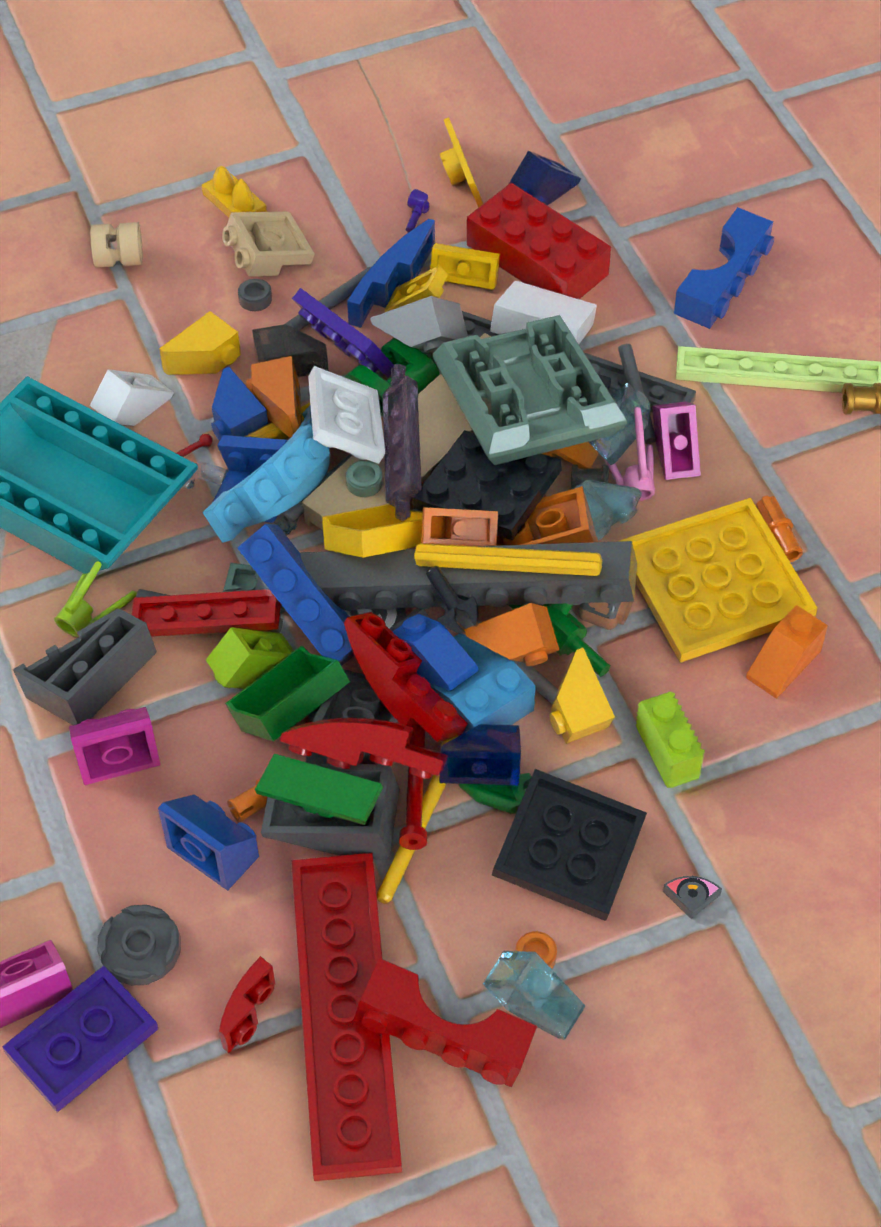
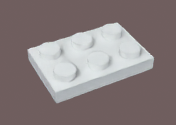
[308,366,385,464]

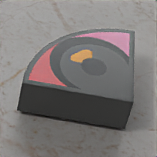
[663,876,722,919]

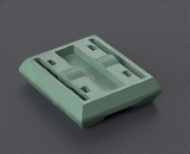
[433,315,627,465]

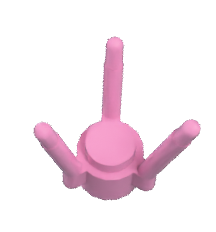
[596,407,655,502]

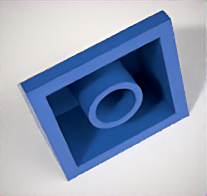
[158,794,259,891]

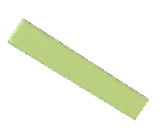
[676,346,881,393]

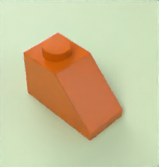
[464,603,560,666]
[746,605,828,699]

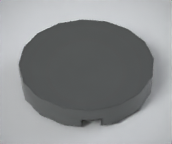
[97,905,181,986]

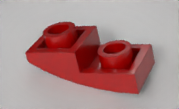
[219,956,275,1053]

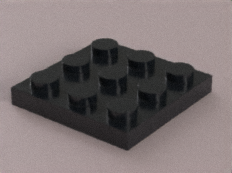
[413,430,562,540]
[492,769,647,921]

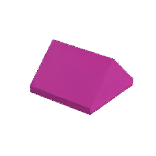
[0,940,73,1028]

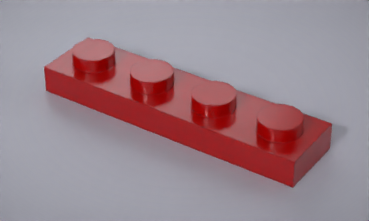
[131,589,281,637]

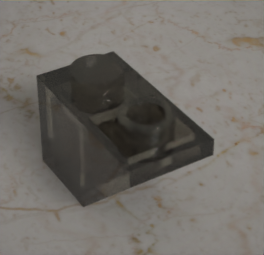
[252,324,329,377]

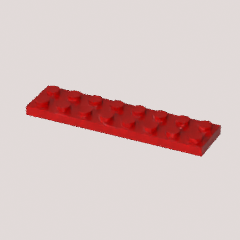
[291,853,402,1181]

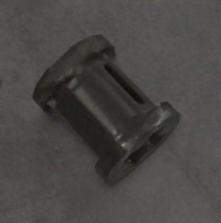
[571,464,609,497]

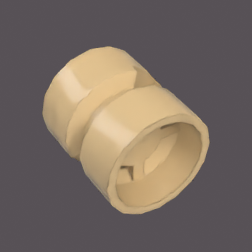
[91,222,143,268]

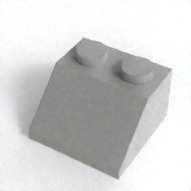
[370,296,468,353]

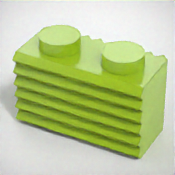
[635,692,705,788]

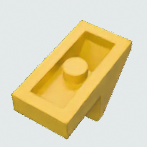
[384,265,448,312]

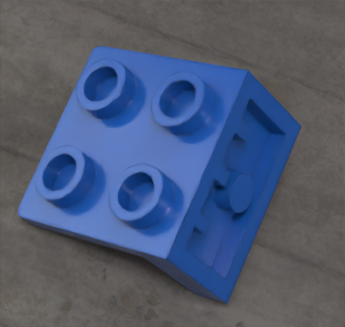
[212,435,287,523]

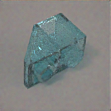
[573,480,642,540]
[483,951,585,1040]

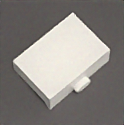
[490,281,597,344]

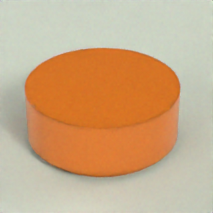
[515,931,557,975]

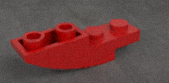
[344,612,468,743]
[280,718,448,779]

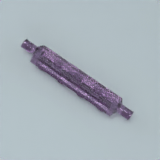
[383,364,422,520]

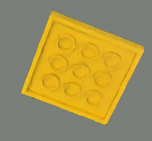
[619,497,818,663]

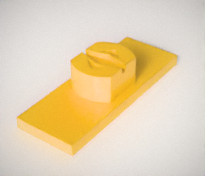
[439,117,484,208]

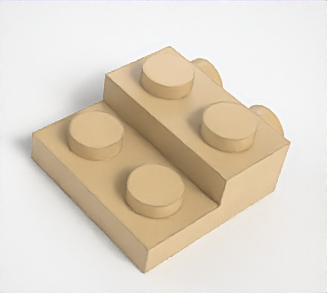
[222,211,315,277]

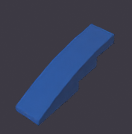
[347,219,435,328]

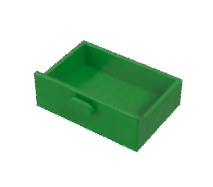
[225,646,350,741]

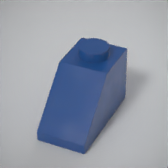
[211,367,268,441]
[393,614,479,691]

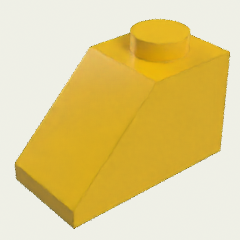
[159,311,241,375]
[549,648,615,744]

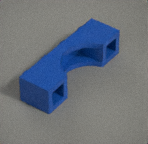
[674,207,774,329]
[237,524,355,666]

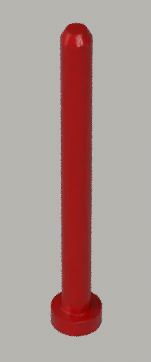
[399,724,428,850]

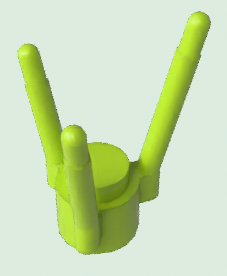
[54,561,137,637]

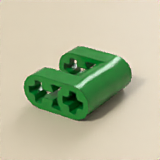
[345,338,440,418]

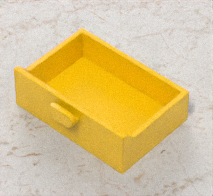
[322,501,423,558]

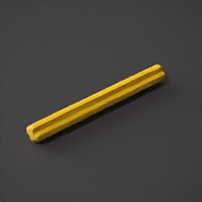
[414,543,602,576]

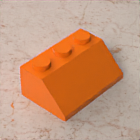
[496,486,598,546]

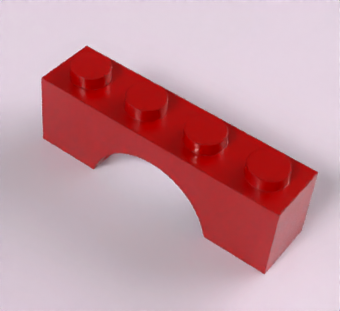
[354,958,537,1087]

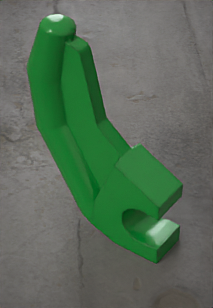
[453,762,532,814]

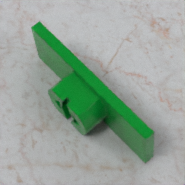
[255,753,383,825]

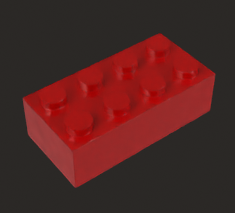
[467,183,611,299]

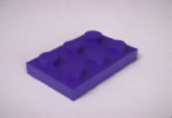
[292,288,396,378]
[2,966,158,1113]

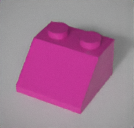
[69,707,161,785]

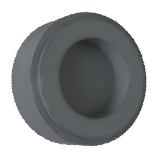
[238,279,272,311]

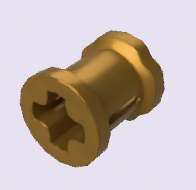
[842,383,881,415]

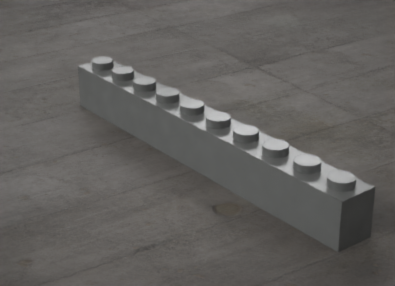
[255,541,637,613]

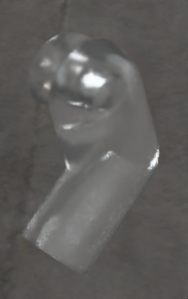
[183,462,229,489]

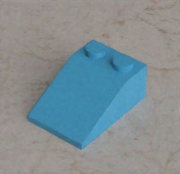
[429,631,536,749]

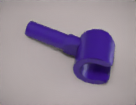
[405,189,430,233]

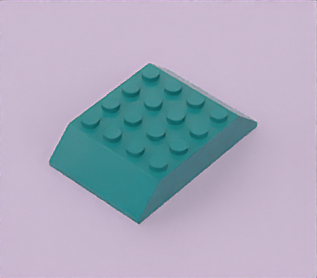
[0,376,198,574]

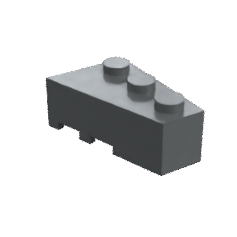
[13,608,157,725]

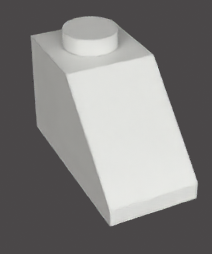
[90,369,174,426]

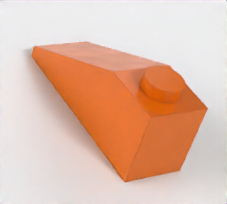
[246,356,302,438]

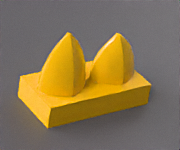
[202,166,267,218]
[430,243,500,290]

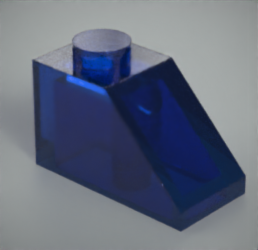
[509,151,582,206]
[439,724,521,785]

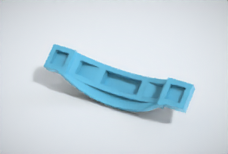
[202,406,330,543]

